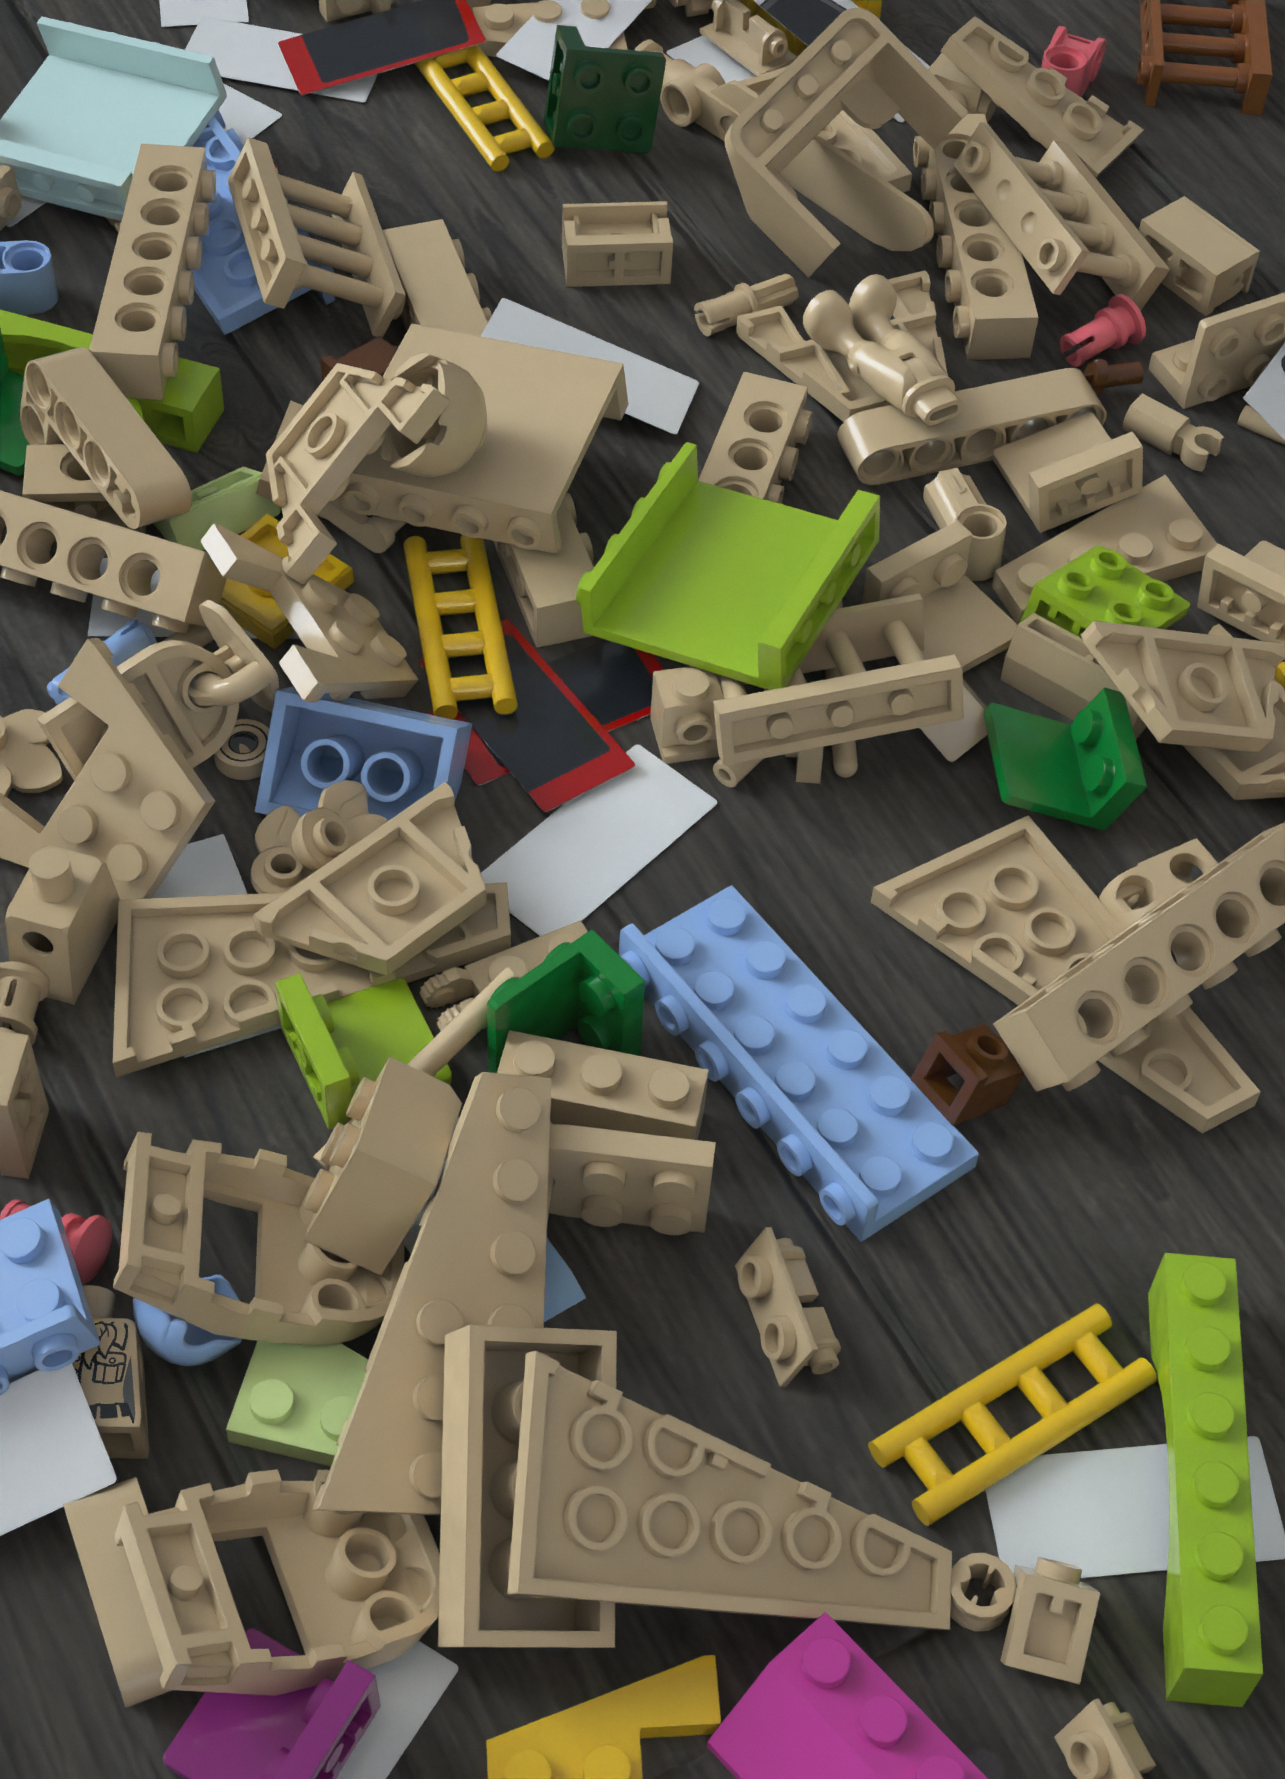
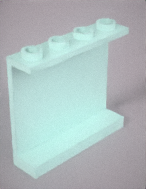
[0,16,227,221]

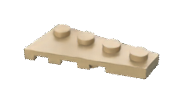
[992,474,1218,624]

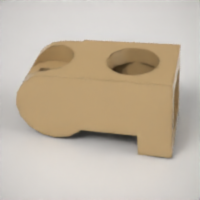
[1099,838,1218,930]

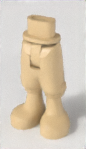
[803,274,963,426]

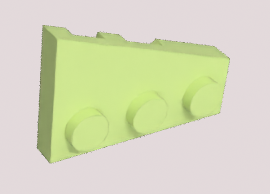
[226,1341,368,1466]

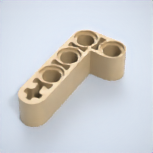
[20,347,192,529]

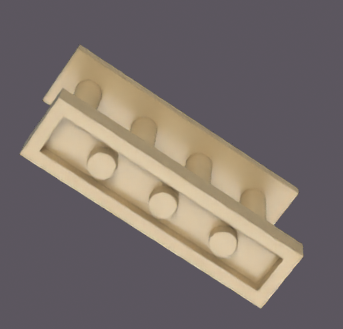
[953,122,1170,311]
[227,137,406,338]
[689,593,964,766]

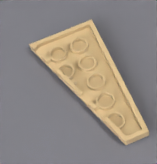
[871,815,1261,1133]
[113,882,511,1078]
[311,1072,551,1516]

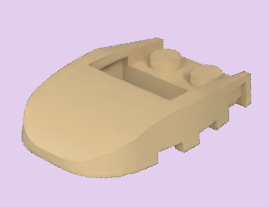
[113,1132,405,1345]
[114,1469,440,1696]

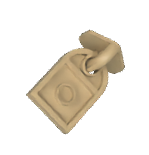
[36,600,279,781]
[547,1121,716,1235]

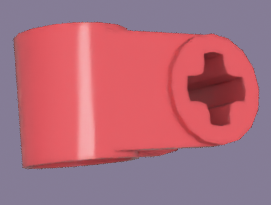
[1041,25,1107,97]

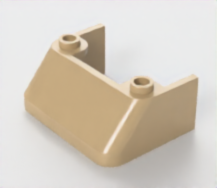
[725,8,969,278]

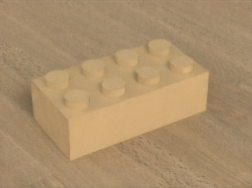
[438,1324,617,1648]

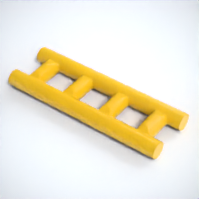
[414,45,555,172]
[403,535,518,719]
[868,1304,1157,1526]

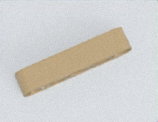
[837,368,1106,485]

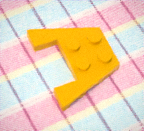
[486,1655,721,1779]

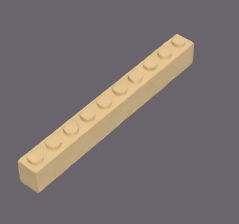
[382,219,594,648]

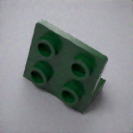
[543,25,666,153]

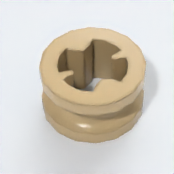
[950,1553,1017,1631]

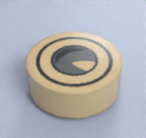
[214,719,269,780]

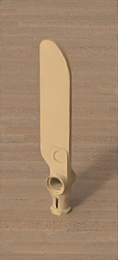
[635,39,934,251]

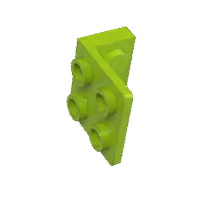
[1020,545,1190,638]
[275,973,452,1130]

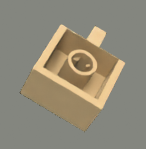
[303,1056,462,1275]

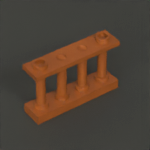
[1136,0,1272,116]

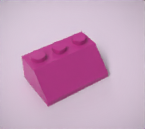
[707,1612,988,1779]

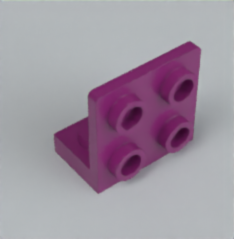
[163,1628,381,1779]

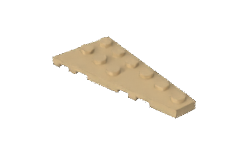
[507,1350,952,1630]

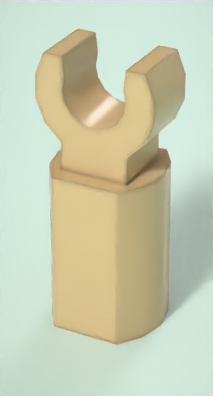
[1122,393,1224,472]

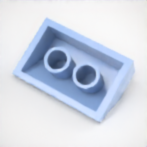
[255,687,472,821]

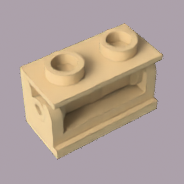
[1139,196,1260,316]
[562,201,673,287]

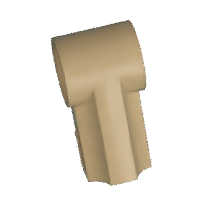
[923,468,1007,581]

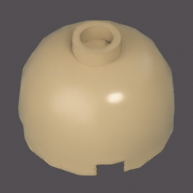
[377,352,488,478]

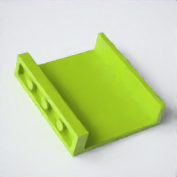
[576,442,880,690]

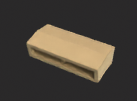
[1000,613,1146,739]

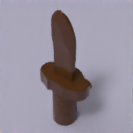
[1083,359,1144,395]

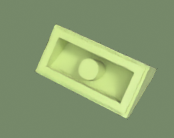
[154,467,281,551]

